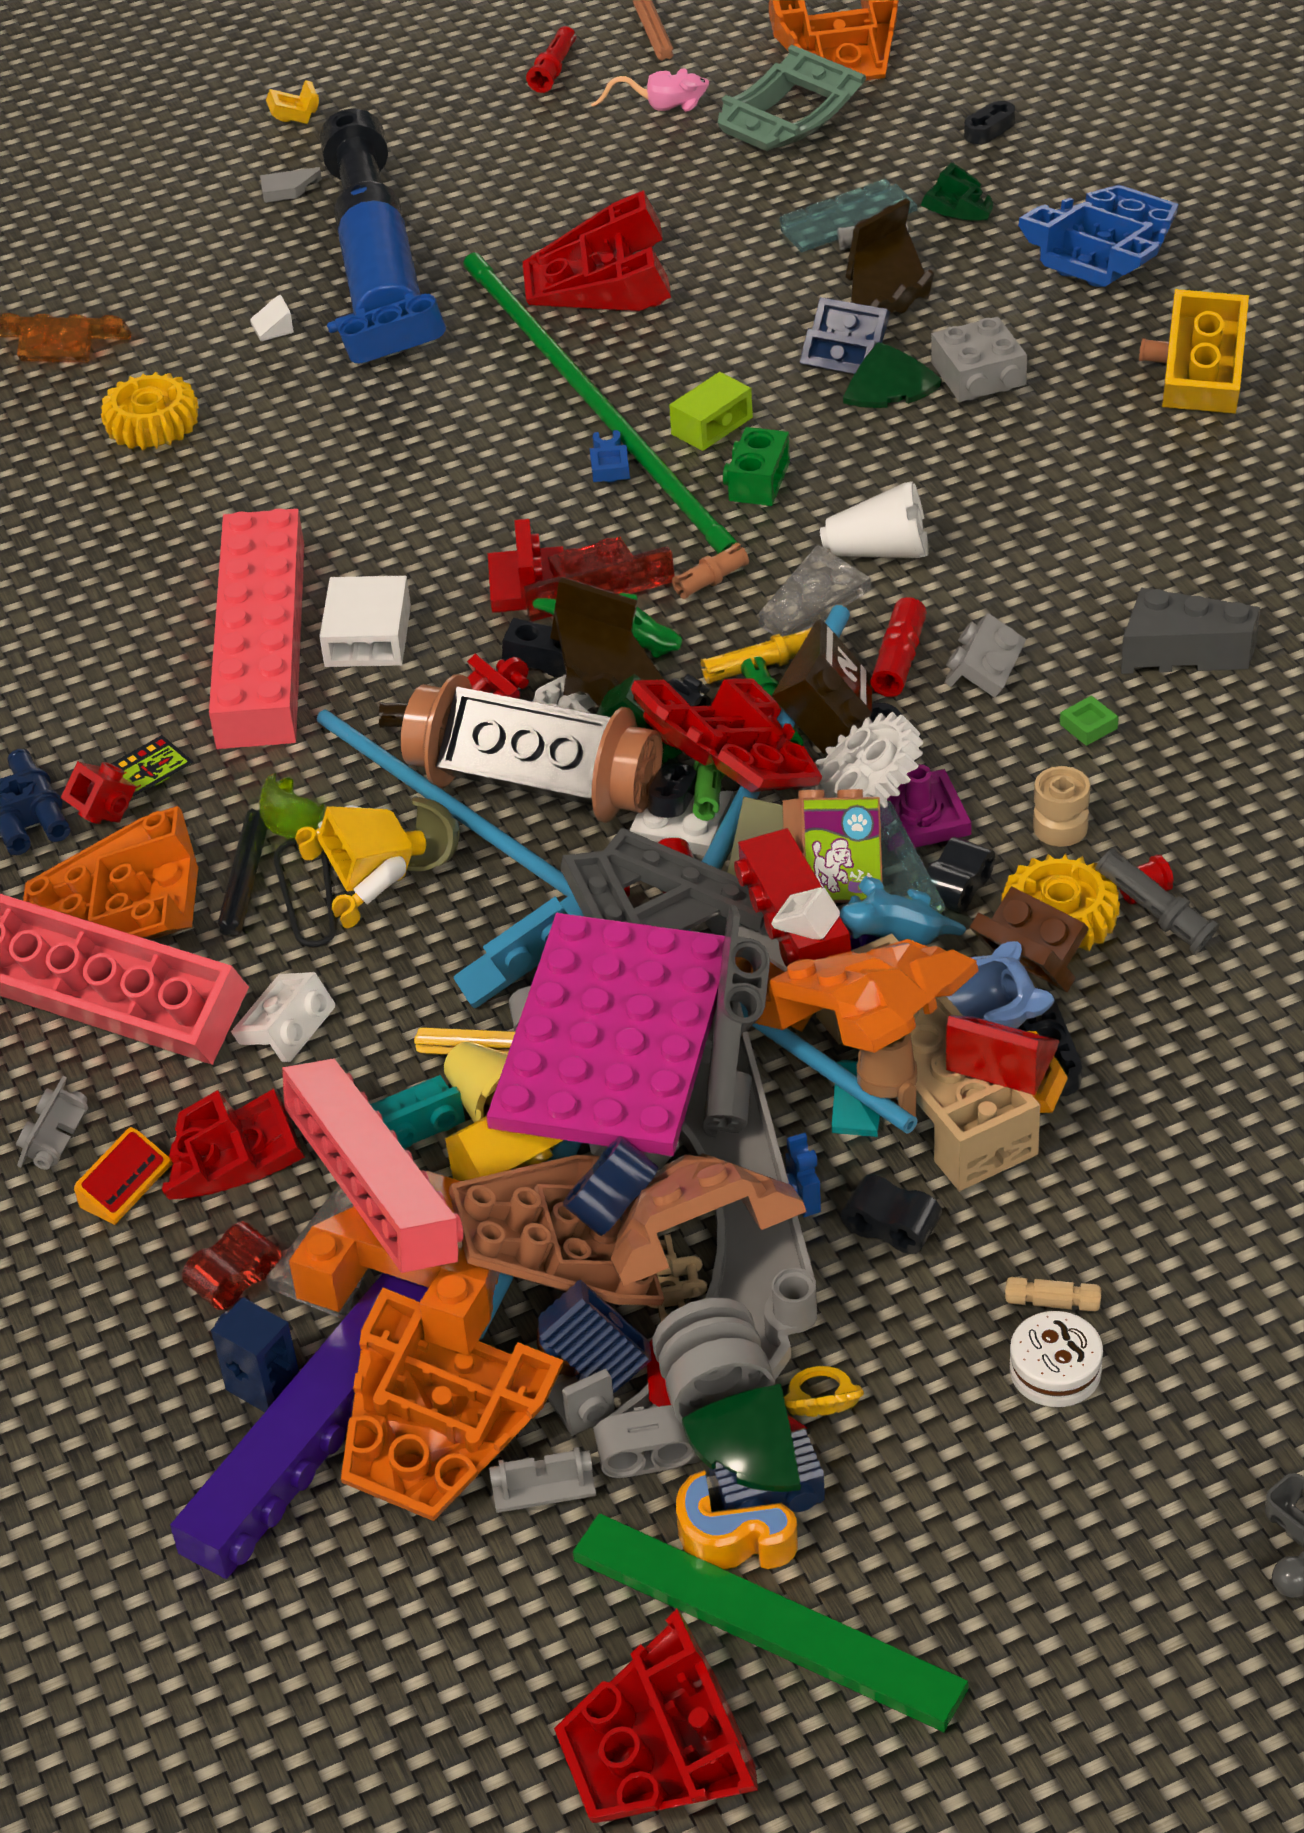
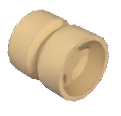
[1033,766,1090,847]

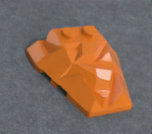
[755,939,979,1053]
[341,1287,563,1521]

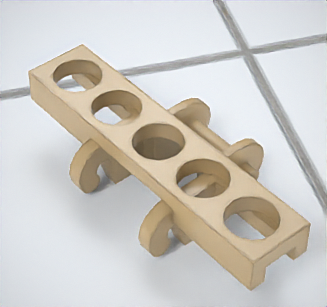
[648,1234,708,1323]

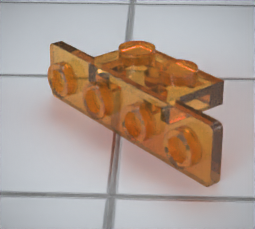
[0,313,132,363]

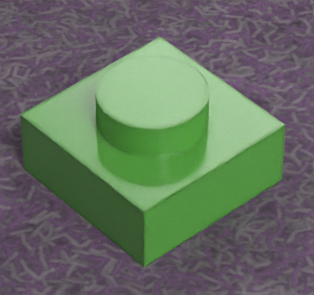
[1060,695,1119,746]

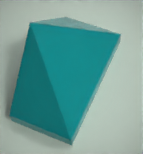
[832,1060,881,1137]

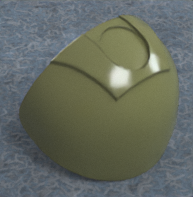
[407,796,460,871]

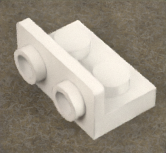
[231,972,335,1062]

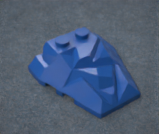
[1018,185,1179,287]

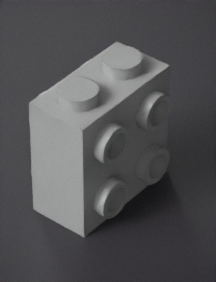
[931,317,1027,402]

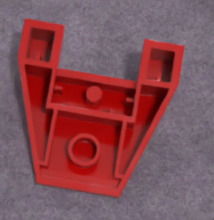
[523,190,671,311]

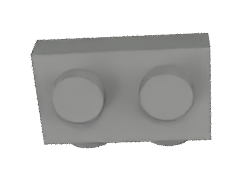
[944,612,1026,698]

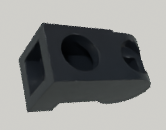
[502,618,566,677]

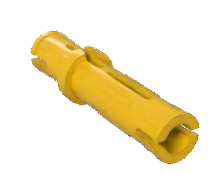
[701,627,812,684]

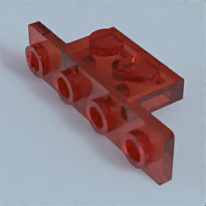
[524,537,675,621]

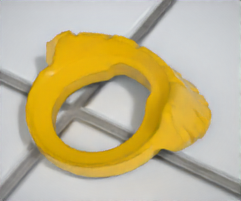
[784,1366,864,1417]

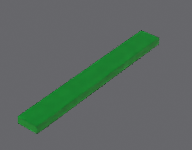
[573,1513,968,1733]

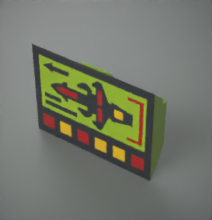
[111,735,194,797]

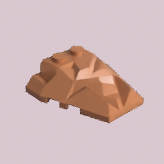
[611,1153,807,1286]

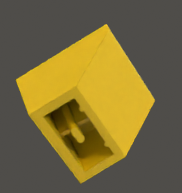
[445,1116,563,1181]

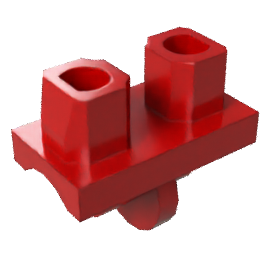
[467,654,529,699]

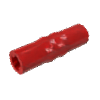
[871,597,927,697]

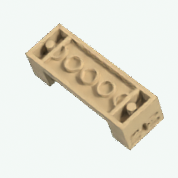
[816,933,1040,1191]

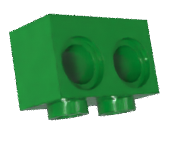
[723,427,790,506]

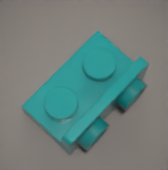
[370,1075,465,1149]

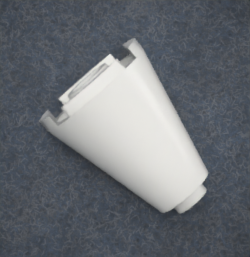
[820,481,929,558]

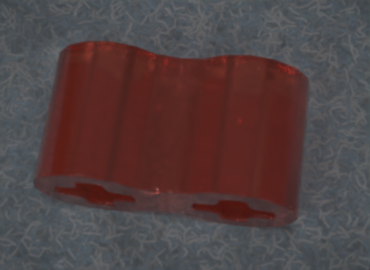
[182,1221,281,1310]

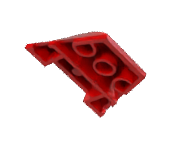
[554,1608,758,1823]

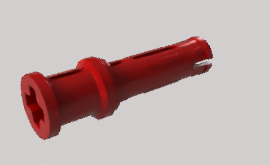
[526,26,576,93]

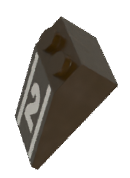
[772,618,872,754]

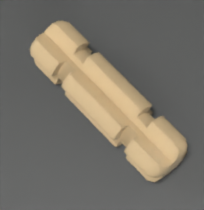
[1005,1277,1101,1312]

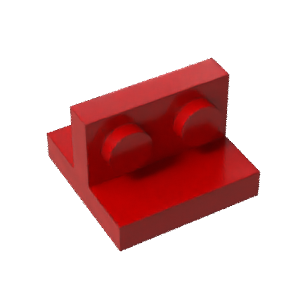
[487,519,566,613]

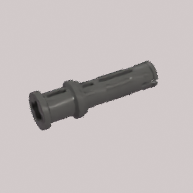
[1095,848,1220,955]

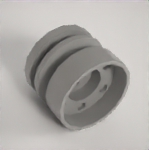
[652,1298,775,1424]

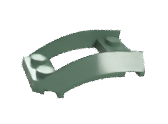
[717,44,866,151]

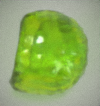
[259,773,325,839]

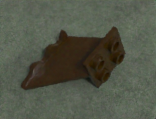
[845,198,934,314]
[550,577,664,706]

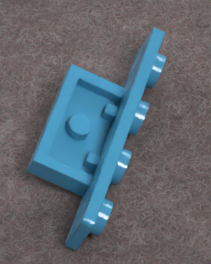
[454,893,584,1008]

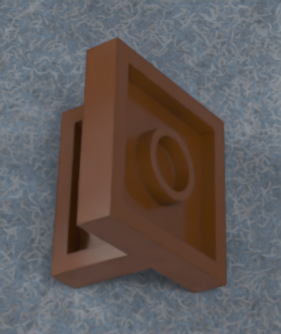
[969,886,1089,992]

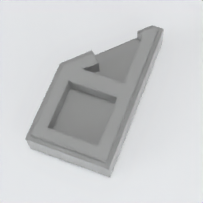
[260,167,322,203]

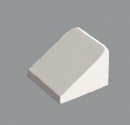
[250,295,294,341]
[771,887,840,940]

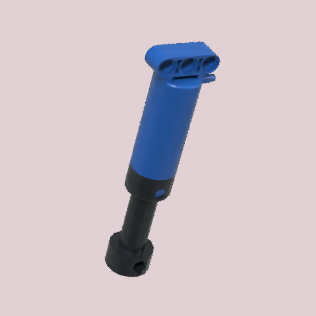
[320,108,446,363]

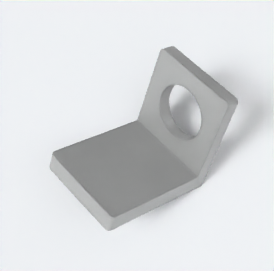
[548,1369,615,1436]

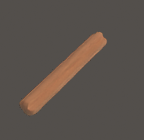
[633,0,673,61]

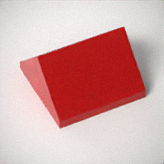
[946,1016,1059,1095]

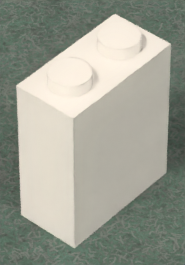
[320,576,411,667]

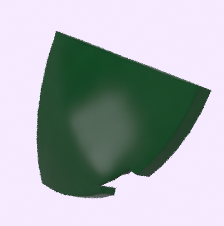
[920,162,993,220]
[843,342,941,408]
[682,1384,801,1492]

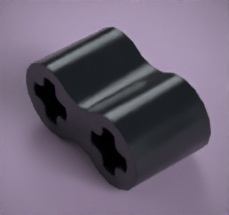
[920,837,996,913]
[840,1174,942,1254]

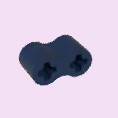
[563,1136,658,1236]

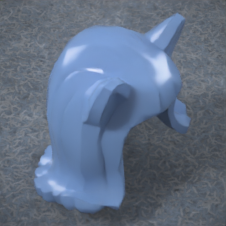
[947,941,1054,1029]

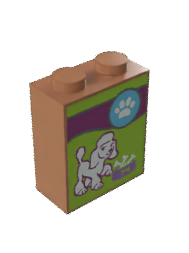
[783,789,883,903]

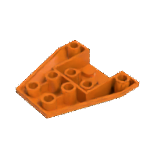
[23,806,198,940]

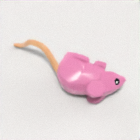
[591,68,709,112]

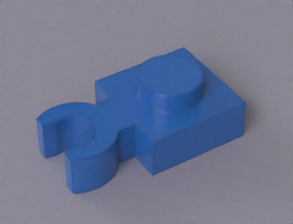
[589,430,630,482]
[785,1133,821,1218]

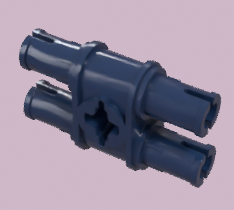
[0,749,70,855]

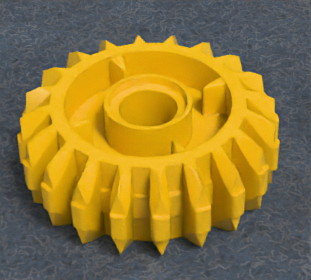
[101,372,199,451]
[1001,853,1120,952]

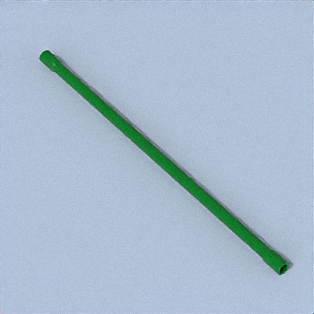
[463,252,741,554]

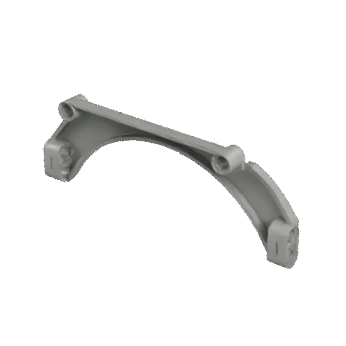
[509,986,817,1478]

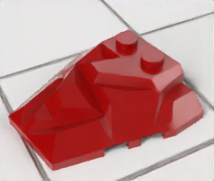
[631,678,823,793]

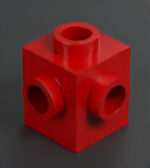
[61,761,137,824]

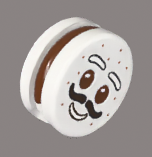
[1010,1311,1103,1407]

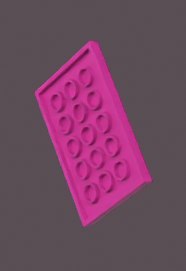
[487,913,724,1156]

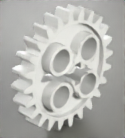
[803,712,923,808]

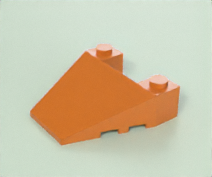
[769,0,899,81]
[289,1171,499,1356]

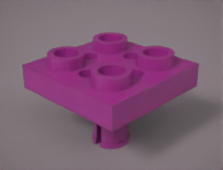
[880,764,972,853]

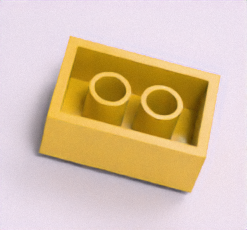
[1162,289,1249,414]

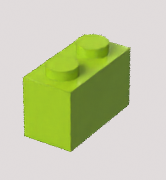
[669,372,753,451]

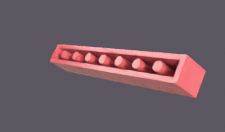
[282,1058,463,1273]

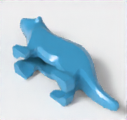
[840,876,966,945]

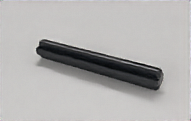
[218,808,269,936]

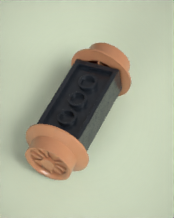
[401,674,663,823]

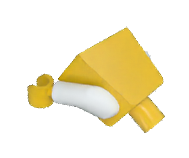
[295,805,426,928]

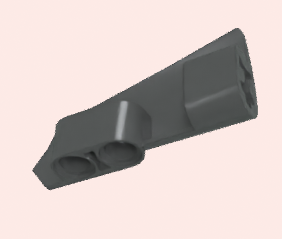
[703,905,770,1137]

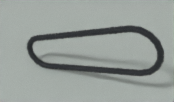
[274,838,336,947]

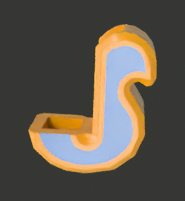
[676,1470,798,1570]

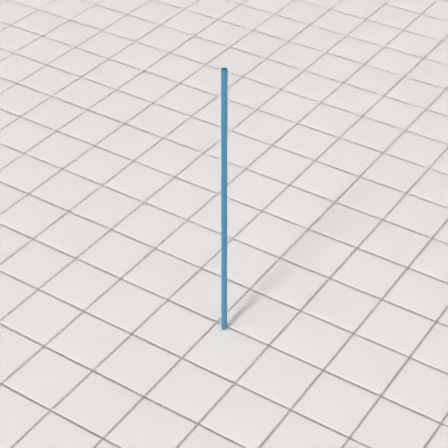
[317,709,917,1134]

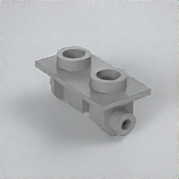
[16,1076,88,1170]
[489,1447,596,1513]

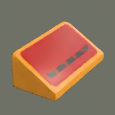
[74,1127,173,1225]

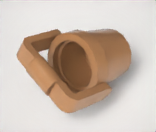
[857,1032,917,1117]

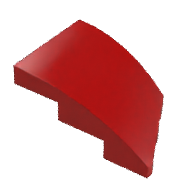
[162,1088,305,1200]

